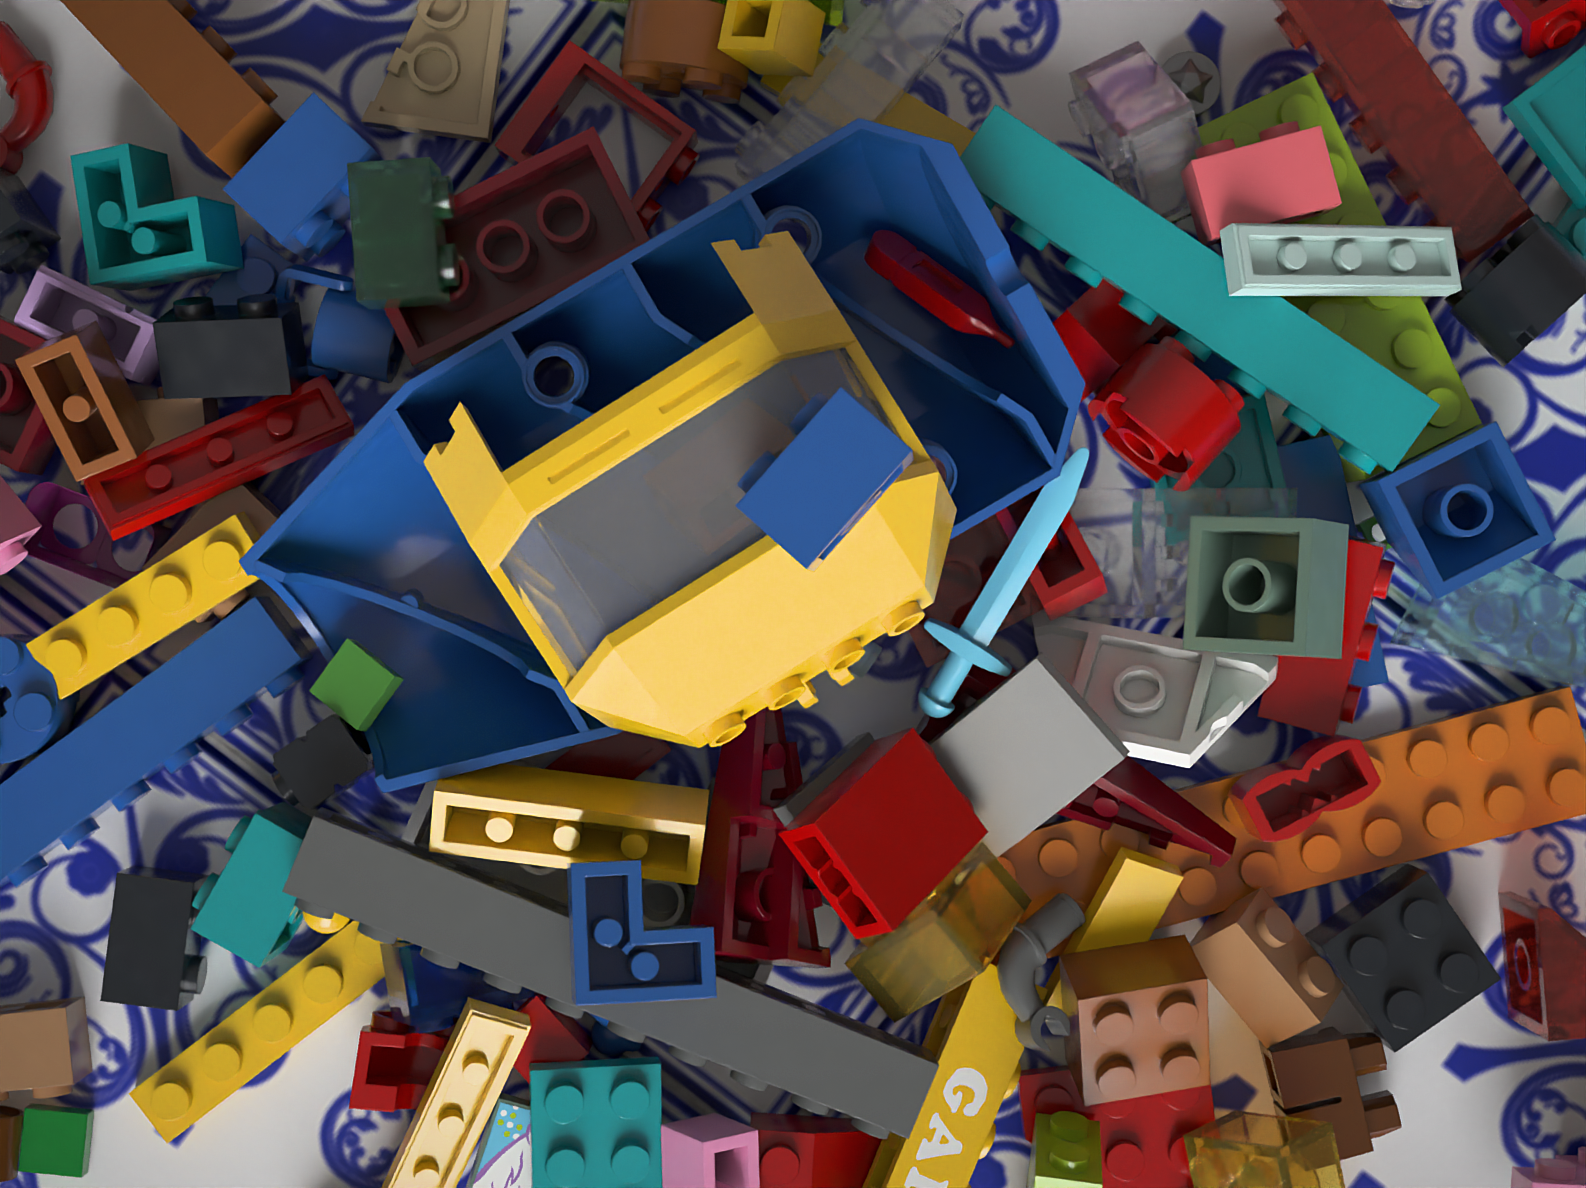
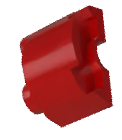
[349,1010,459,1112]

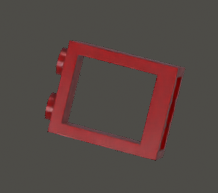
[494,40,700,233]

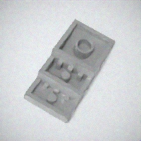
[927,652,1130,902]

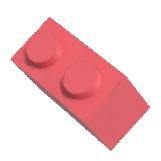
[1180,121,1342,247]

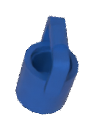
[270,264,405,383]

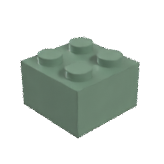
[1183,516,1349,659]

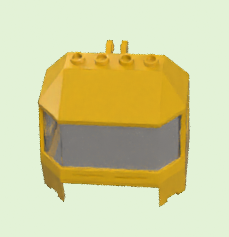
[423,231,957,748]

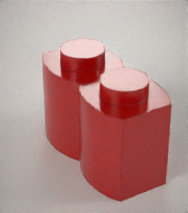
[1228,734,1381,842]

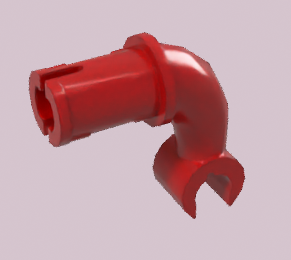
[0,21,54,174]

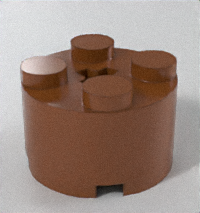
[619,0,749,104]

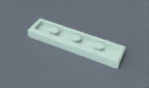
[1219,223,1462,296]

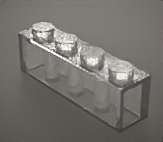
[734,0,964,223]

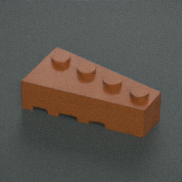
[60,0,286,178]

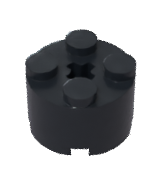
[1444,214,1586,367]

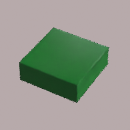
[18,1103,94,1178]

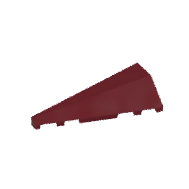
[915,664,1237,868]
[689,706,831,968]

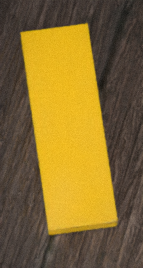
[1043,847,1184,1010]

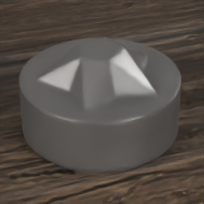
[1154,51,1221,119]

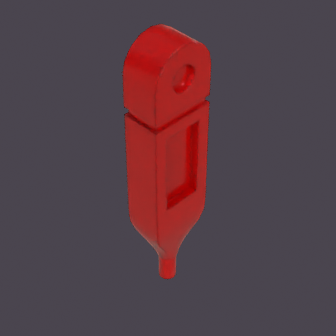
[864,230,1016,349]

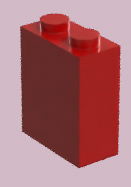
[778,727,988,939]

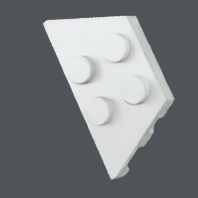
[1032,611,1278,768]

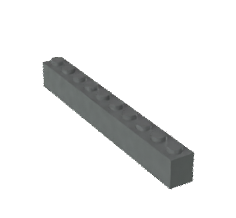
[282,807,939,1139]

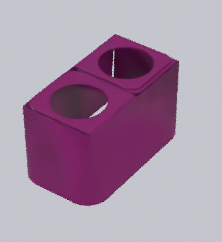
[24,482,172,589]

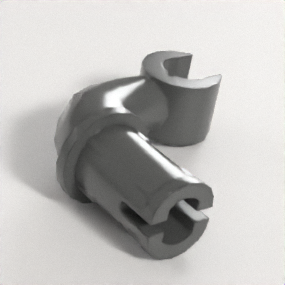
[997,893,1086,1052]

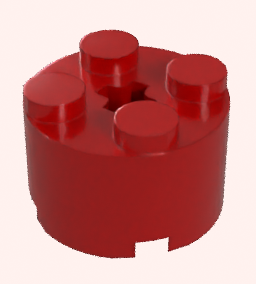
[1088,336,1245,492]

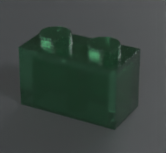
[347,157,459,310]

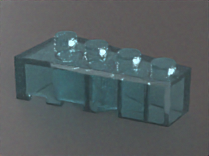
[1389,558,1586,690]

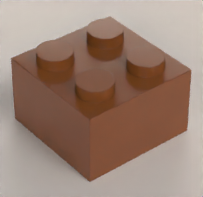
[1059,934,1210,1106]

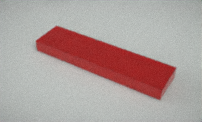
[83,374,355,541]

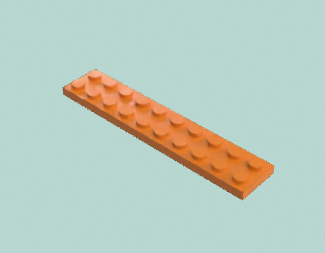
[964,686,1586,966]

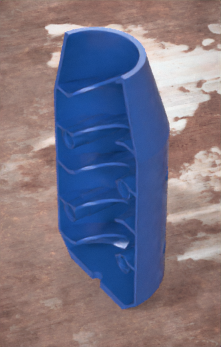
[239,118,1086,793]

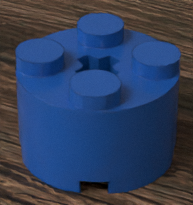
[0,634,80,764]

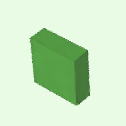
[309,638,404,732]

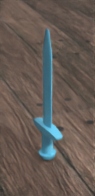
[918,447,1089,718]

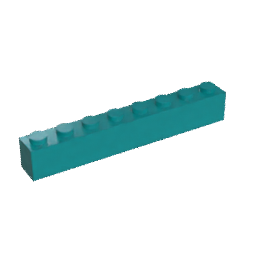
[960,105,1440,475]

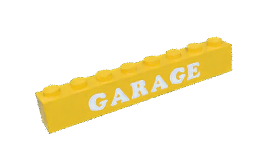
[862,953,1048,1188]

